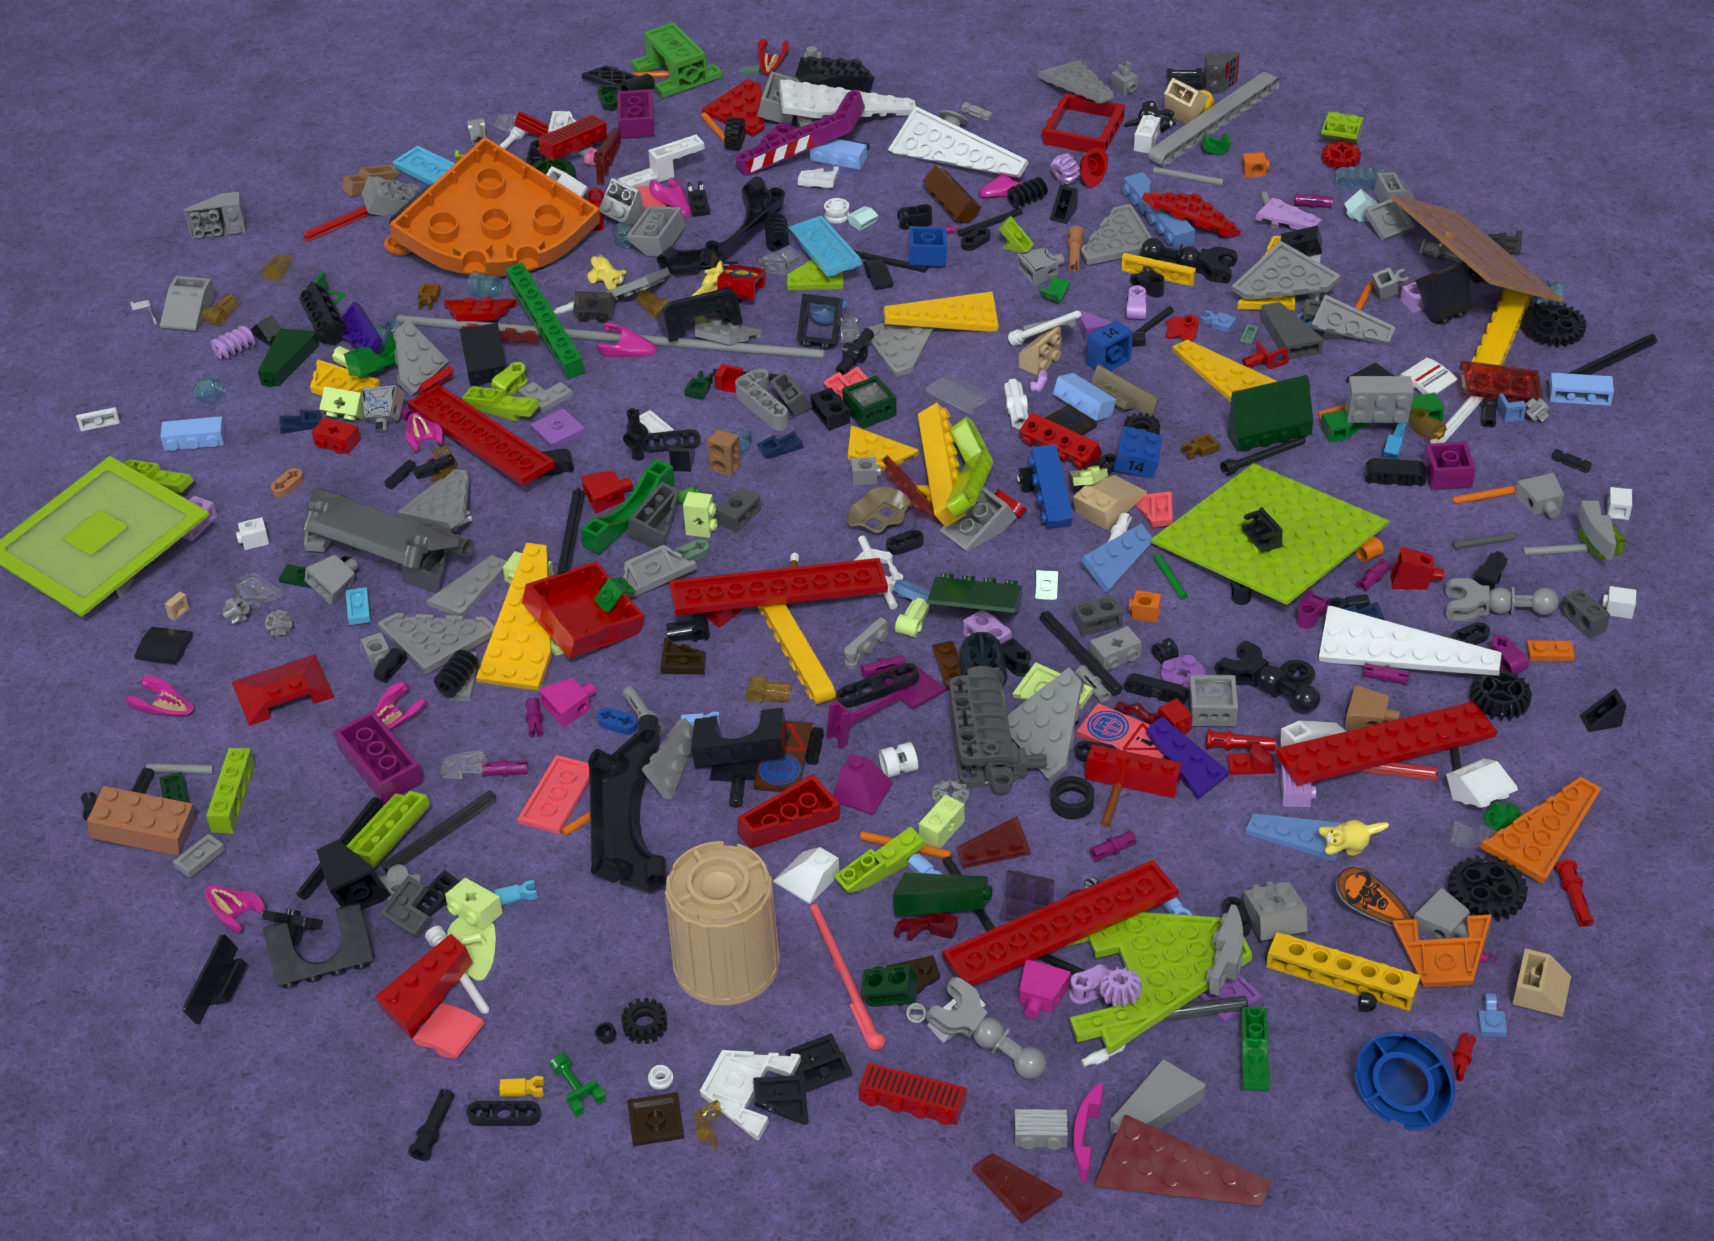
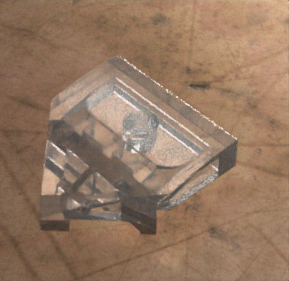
[234,572,282,609]

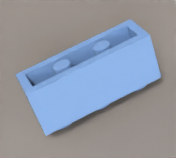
[810,139,867,170]
[1053,373,1117,421]
[1549,373,1614,406]
[160,416,226,451]

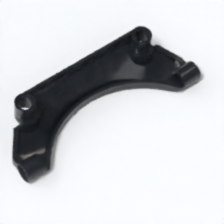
[657,176,785,274]
[588,714,667,893]

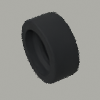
[1050,776,1094,820]

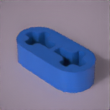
[597,708,638,735]

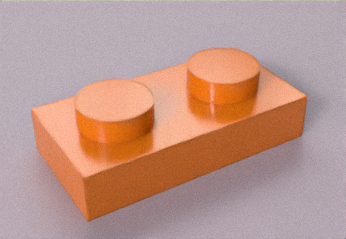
[1526,640,1575,661]

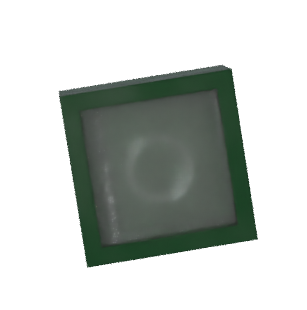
[842,375,897,429]

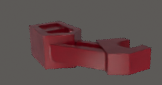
[894,912,958,941]

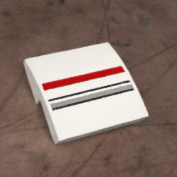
[1400,358,1458,394]

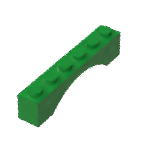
[1321,392,1445,443]
[581,459,675,555]

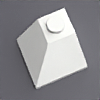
[773,847,839,904]

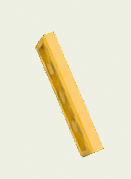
[1121,253,1196,286]

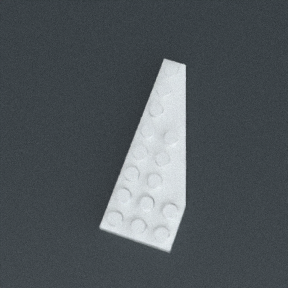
[779,79,916,118]

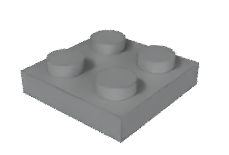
[1364,199,1415,242]

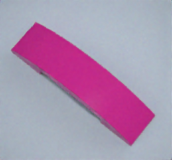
[1073,1083,1103,1183]

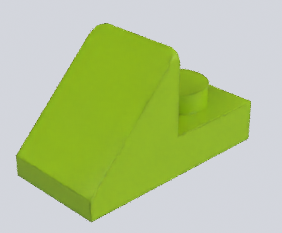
[998,216,1034,253]

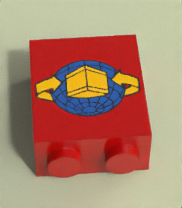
[717,264,766,300]

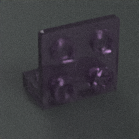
[999,870,1054,922]

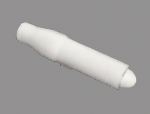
[553,299,589,315]
[1081,1045,1126,1067]

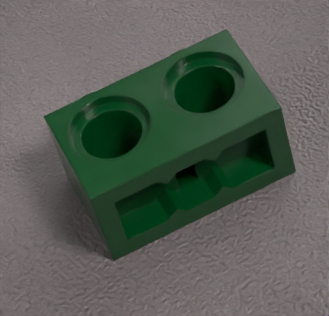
[861,964,918,1007]

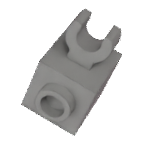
[1111,61,1138,95]
[1372,267,1409,300]

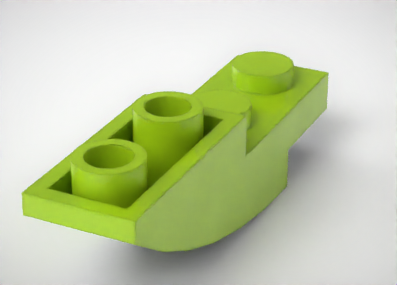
[462,386,540,422]
[124,459,194,493]
[834,826,926,893]

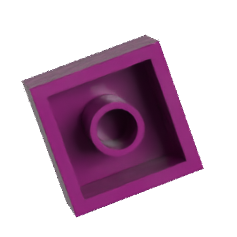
[1423,441,1476,489]

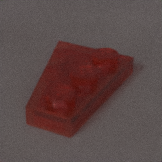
[956,816,1030,869]
[972,1153,1063,1224]

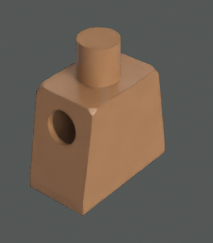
[1345,685,1401,730]

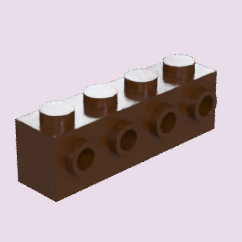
[923,164,982,224]

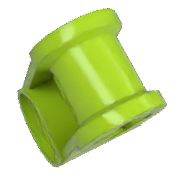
[491,362,528,396]

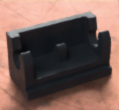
[1241,507,1283,553]

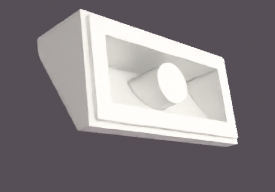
[76,407,120,431]

